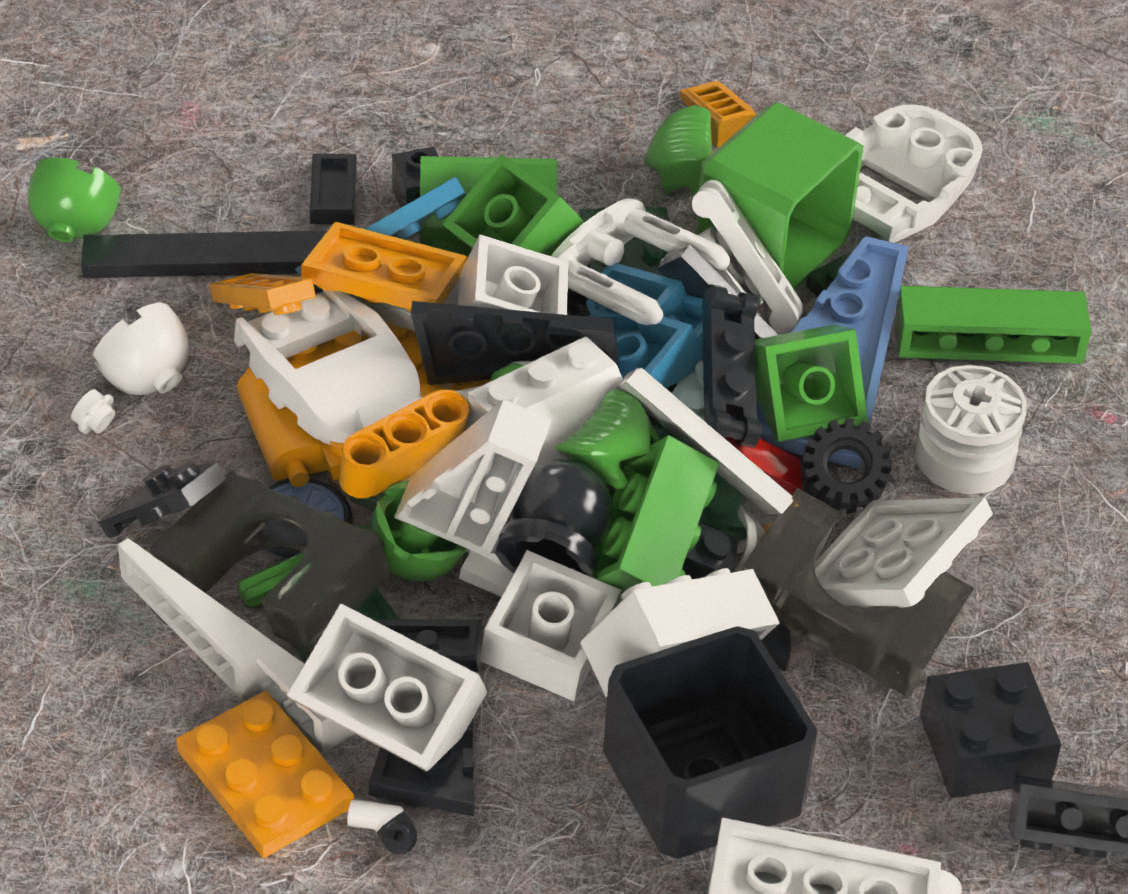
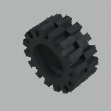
[801,418,892,514]

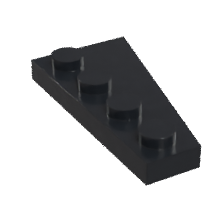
[369,719,474,816]

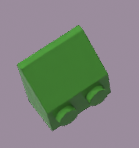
[755,324,868,442]

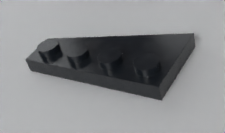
[411,301,620,385]

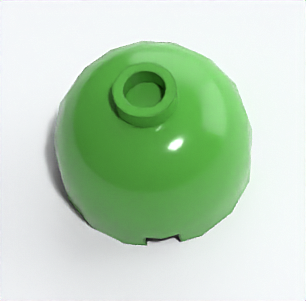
[28,157,121,242]
[368,480,467,582]

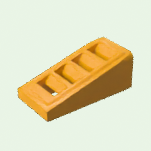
[680,80,756,148]

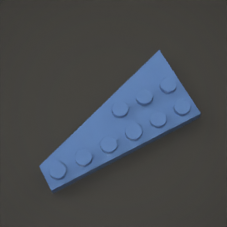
[730,236,909,469]

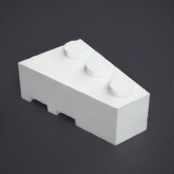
[394,399,551,557]

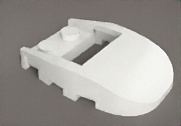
[845,105,982,243]
[234,290,421,445]

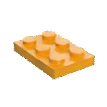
[300,222,467,313]
[176,690,354,859]

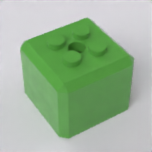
[695,102,864,291]

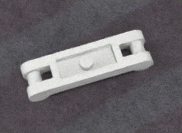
[692,180,803,334]

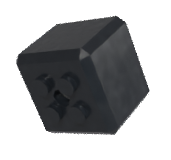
[603,626,818,859]

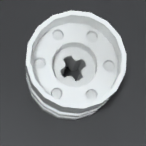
[915,365,1027,495]

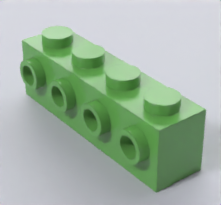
[895,286,1092,364]

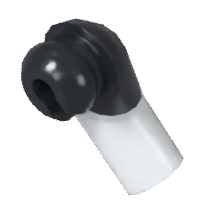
[347,799,417,854]

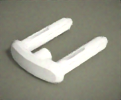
[551,198,730,325]

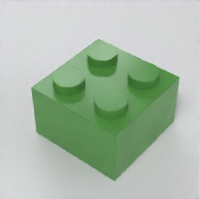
[442,154,584,256]

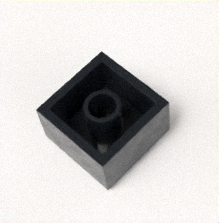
[920,662,1062,798]

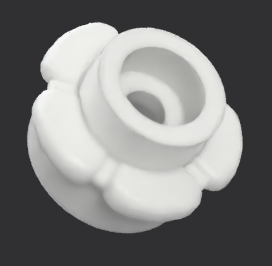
[71,389,115,434]

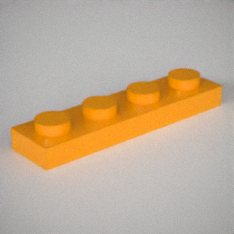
[209,273,316,315]

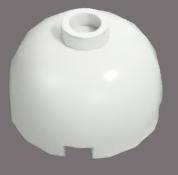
[93,302,191,395]

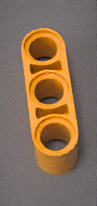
[339,390,469,498]

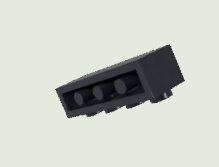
[1008,775,1128,858]

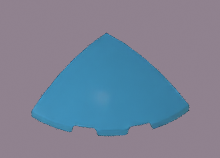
[586,263,731,388]

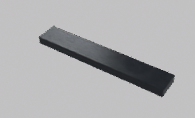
[81,230,328,278]

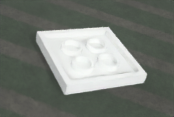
[790,497,993,608]

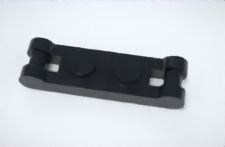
[702,284,762,448]

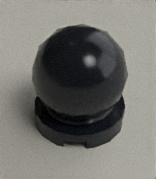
[495,459,613,576]

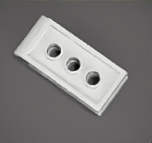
[707,818,962,894]

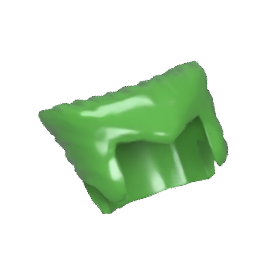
[644,105,713,196]
[555,389,660,489]

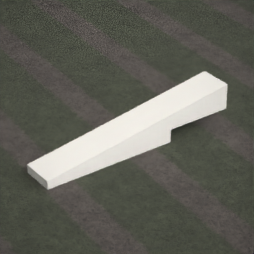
[118,538,355,754]

